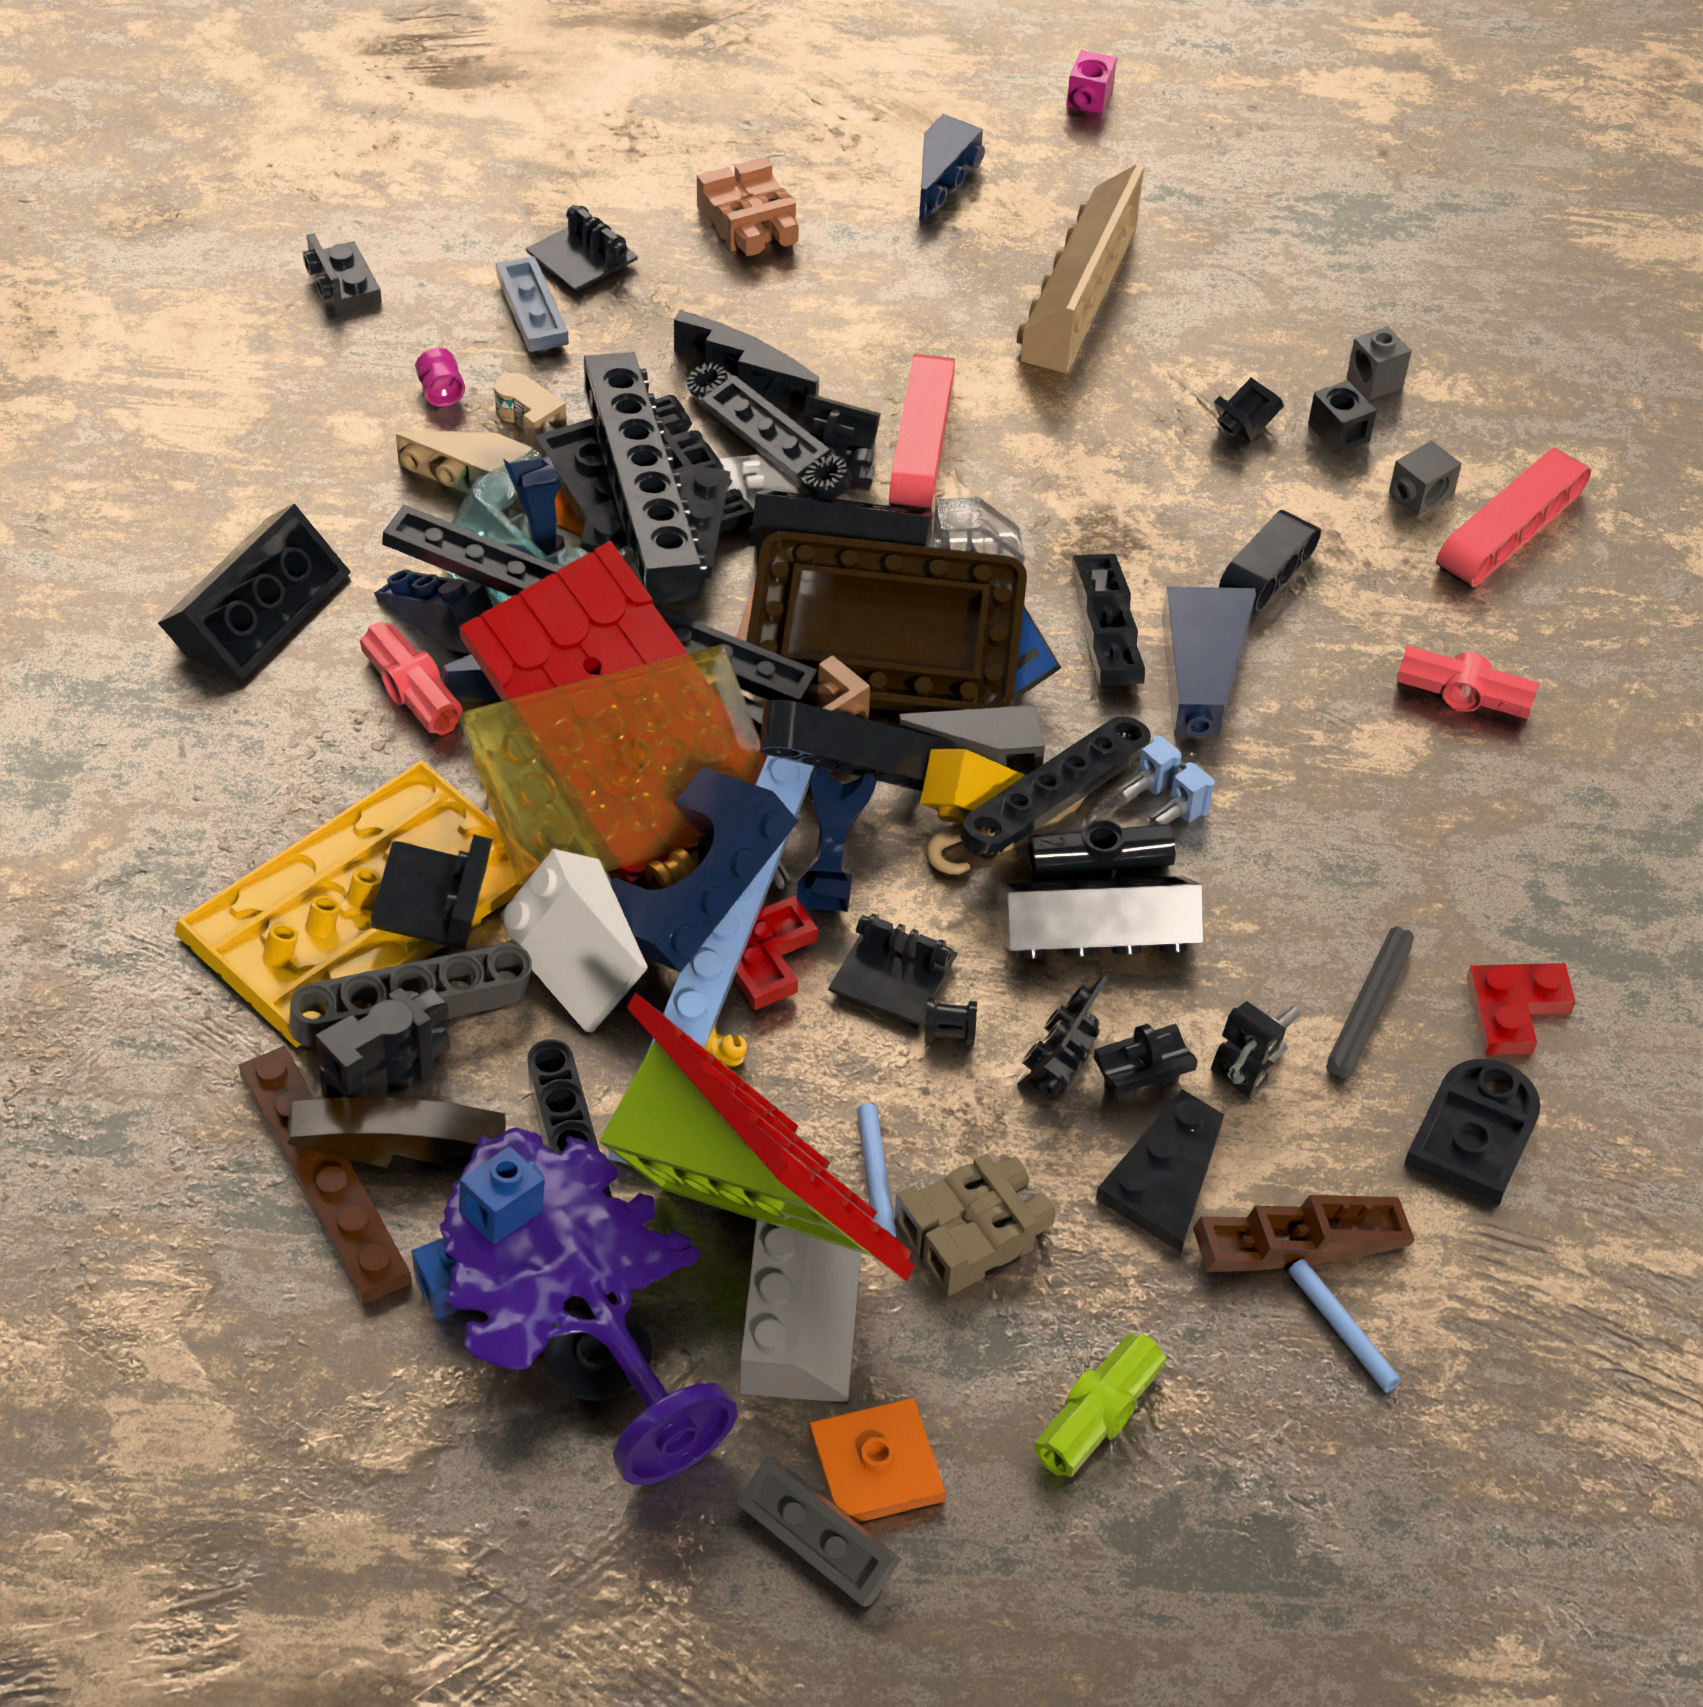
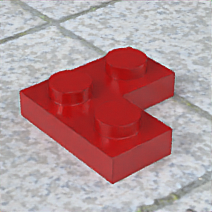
[734,895,818,1011]
[1467,963,1576,1055]

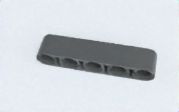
[289,944,532,1047]

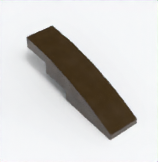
[287,1097,506,1168]

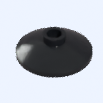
[543,1304,652,1401]

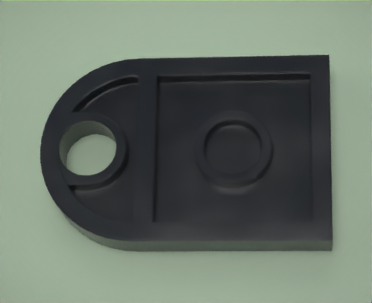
[1404,1059,1540,1204]

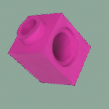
[1066,50,1117,114]

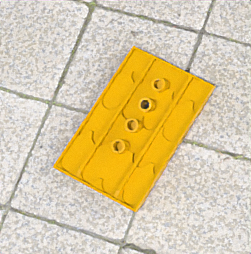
[174,760,542,1048]

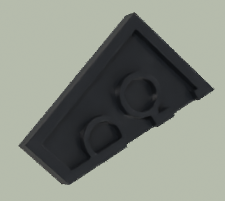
[1096,1089,1224,1253]

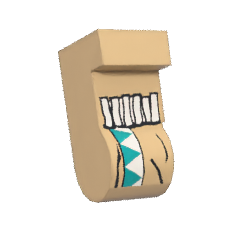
[494,373,567,449]

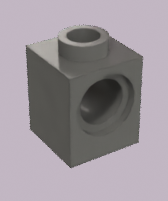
[1347,327,1412,400]
[1389,441,1462,516]

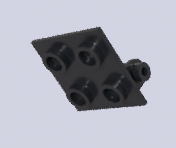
[526,205,638,292]
[828,914,957,1025]
[1017,975,1108,1097]

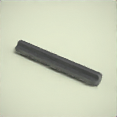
[1326,926,1414,1079]

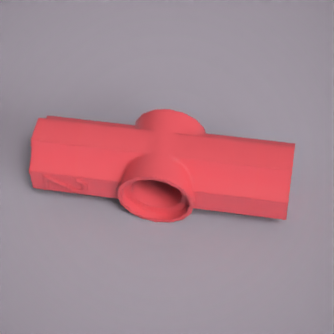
[360,621,463,736]
[1396,645,1539,719]

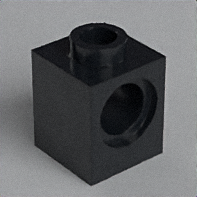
[1308,380,1377,454]

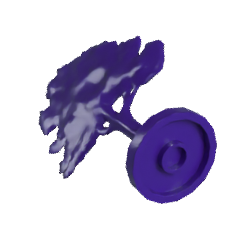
[440,1127,738,1486]

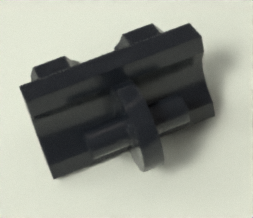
[801,394,881,452]
[1093,1023,1198,1101]

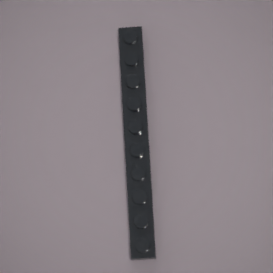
[382,504,817,703]

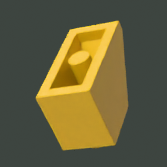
[920,749,1026,823]

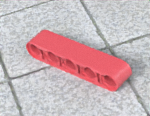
[889,354,955,509]
[1436,448,1592,587]

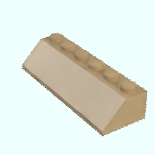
[1016,164,1144,374]

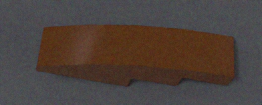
[1193,1195,1415,1272]

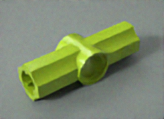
[1033,1332,1167,1478]

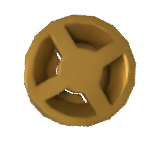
[645,849,697,890]

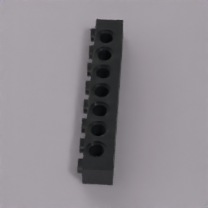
[584,352,707,604]

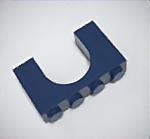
[610,767,798,973]

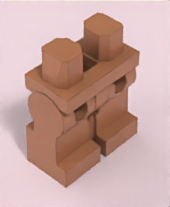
[697,157,799,256]

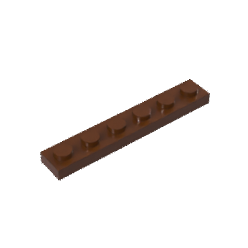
[238,1046,412,1305]

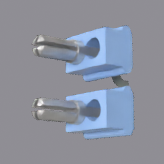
[1116,735,1214,825]

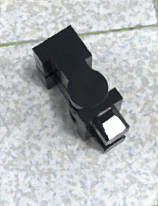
[316,987,450,1099]

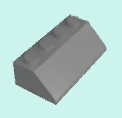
[740,1220,861,1403]

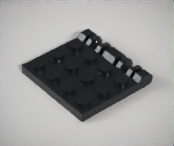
[533,395,754,533]

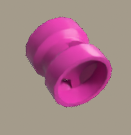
[415,348,465,407]

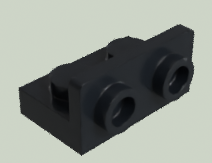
[303,233,382,314]

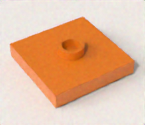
[809,1398,946,1523]

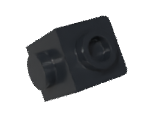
[1213,377,1284,442]

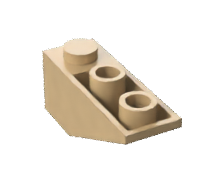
[396,430,533,510]

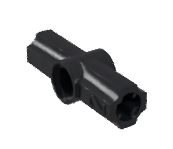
[1028,819,1176,879]

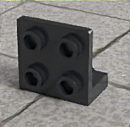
[370,835,493,950]

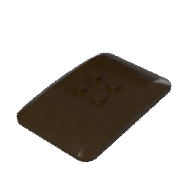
[746,531,1027,712]

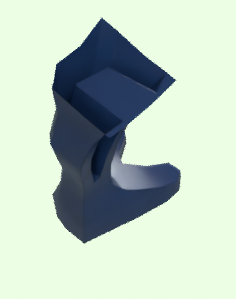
[503,457,567,568]
[796,766,877,912]

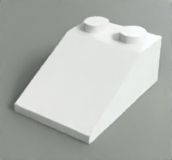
[500,849,648,1033]

